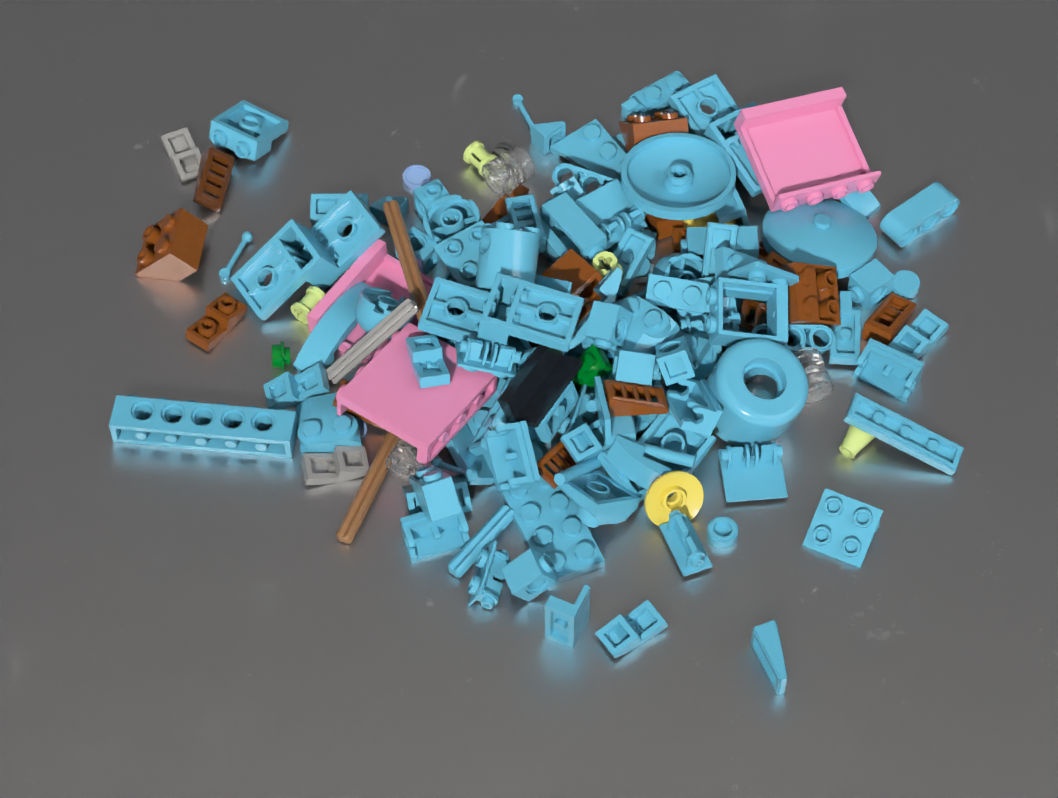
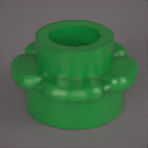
[271,341,290,370]

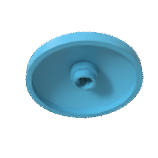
[621,133,736,220]
[761,199,877,279]

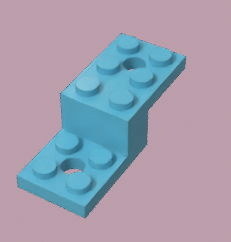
[668,74,762,197]
[230,190,386,321]
[418,272,585,354]

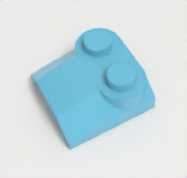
[605,296,680,359]
[296,393,362,456]
[638,404,717,475]
[558,470,640,528]

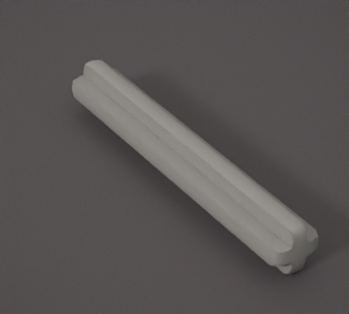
[326,298,419,384]

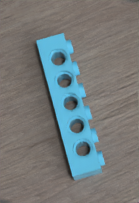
[109,395,298,459]

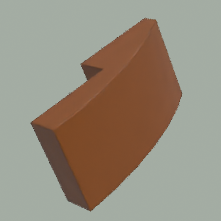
[185,292,247,352]

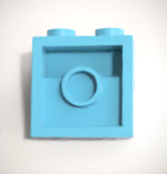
[209,100,289,161]

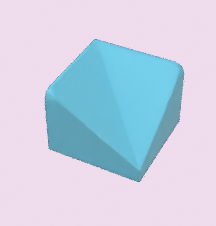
[531,121,566,155]
[369,196,409,227]

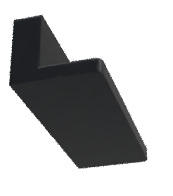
[498,344,583,428]

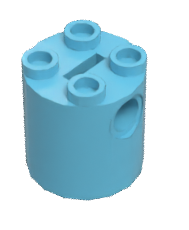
[475,222,540,292]

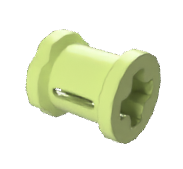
[463,141,500,177]
[592,251,623,280]
[290,286,325,325]

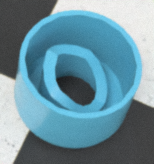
[706,338,809,448]

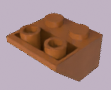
[619,111,689,152]
[135,208,208,281]
[535,248,603,326]
[776,262,841,327]

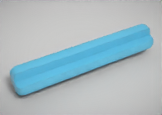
[448,504,514,578]

